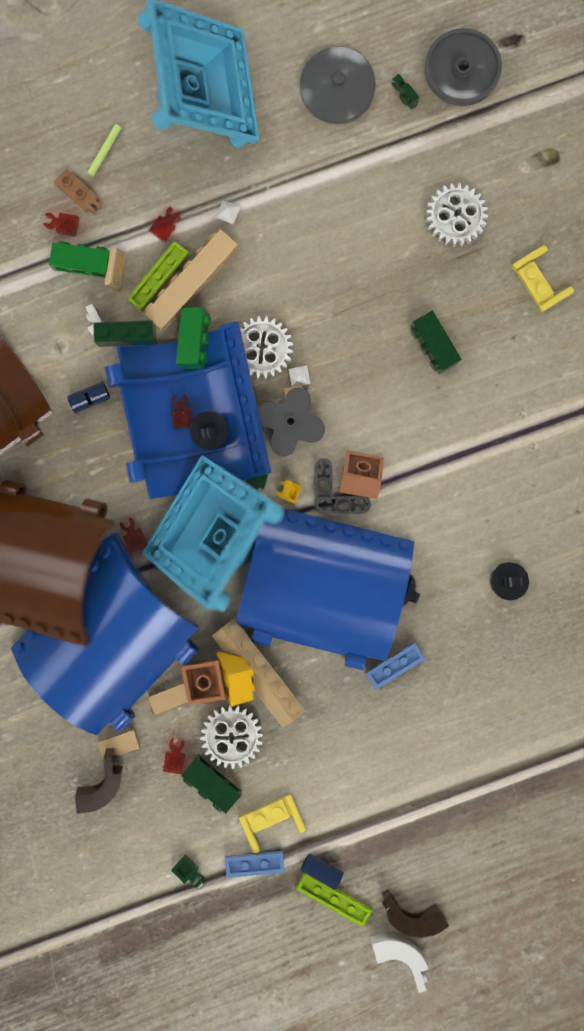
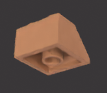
[339,451,384,499]
[181,659,226,705]

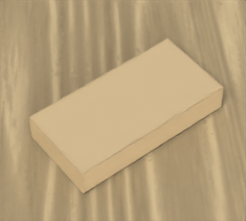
[104,247,126,291]
[148,682,187,715]
[97,729,140,761]

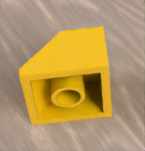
[216,652,255,706]

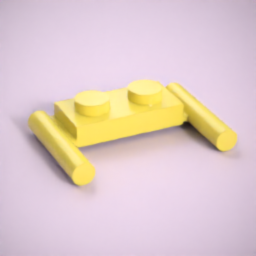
[512,245,574,313]
[238,794,307,854]

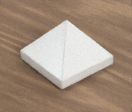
[216,200,241,225]
[288,365,311,386]

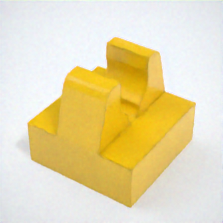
[276,480,302,504]

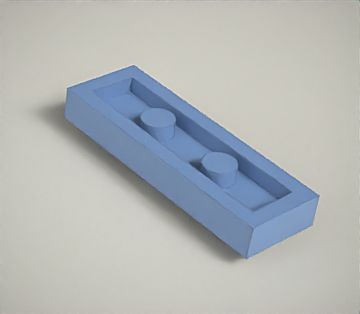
[365,642,425,690]
[225,851,285,878]

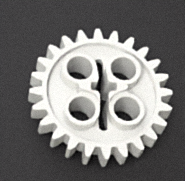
[425,183,488,247]
[240,316,293,379]
[200,705,263,769]

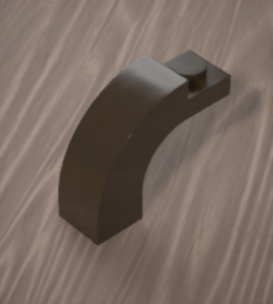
[75,748,123,814]
[382,889,449,938]

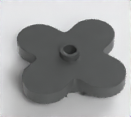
[258,388,325,457]

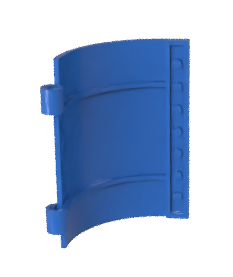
[105,322,272,499]
[236,508,415,671]
[11,540,199,735]

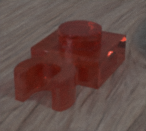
[149,206,181,243]
[43,212,80,237]
[171,395,192,429]
[119,517,148,554]
[163,738,185,775]

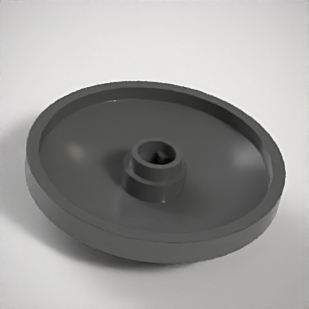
[425,28,502,106]
[300,47,376,124]

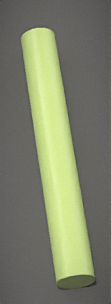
[87,124,122,177]

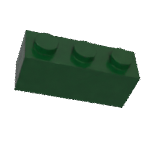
[410,310,462,374]
[94,320,156,347]
[181,754,242,814]

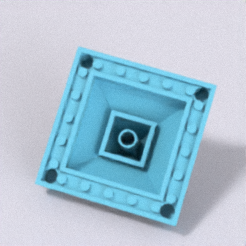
[138,0,260,148]
[142,455,283,611]

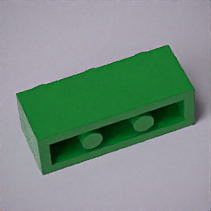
[49,241,110,278]
[176,308,211,369]

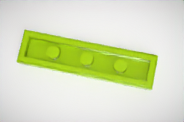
[127,240,190,312]
[296,873,373,927]

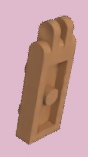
[54,168,102,215]

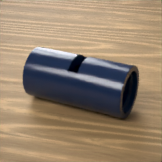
[67,382,111,413]
[300,853,344,890]

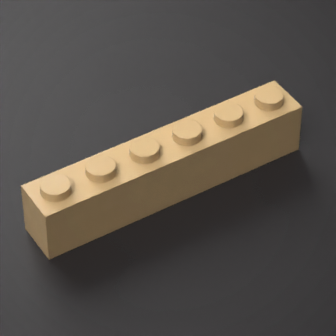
[144,229,238,333]
[212,619,306,728]

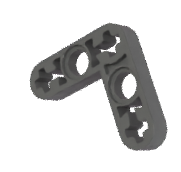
[315,458,371,514]

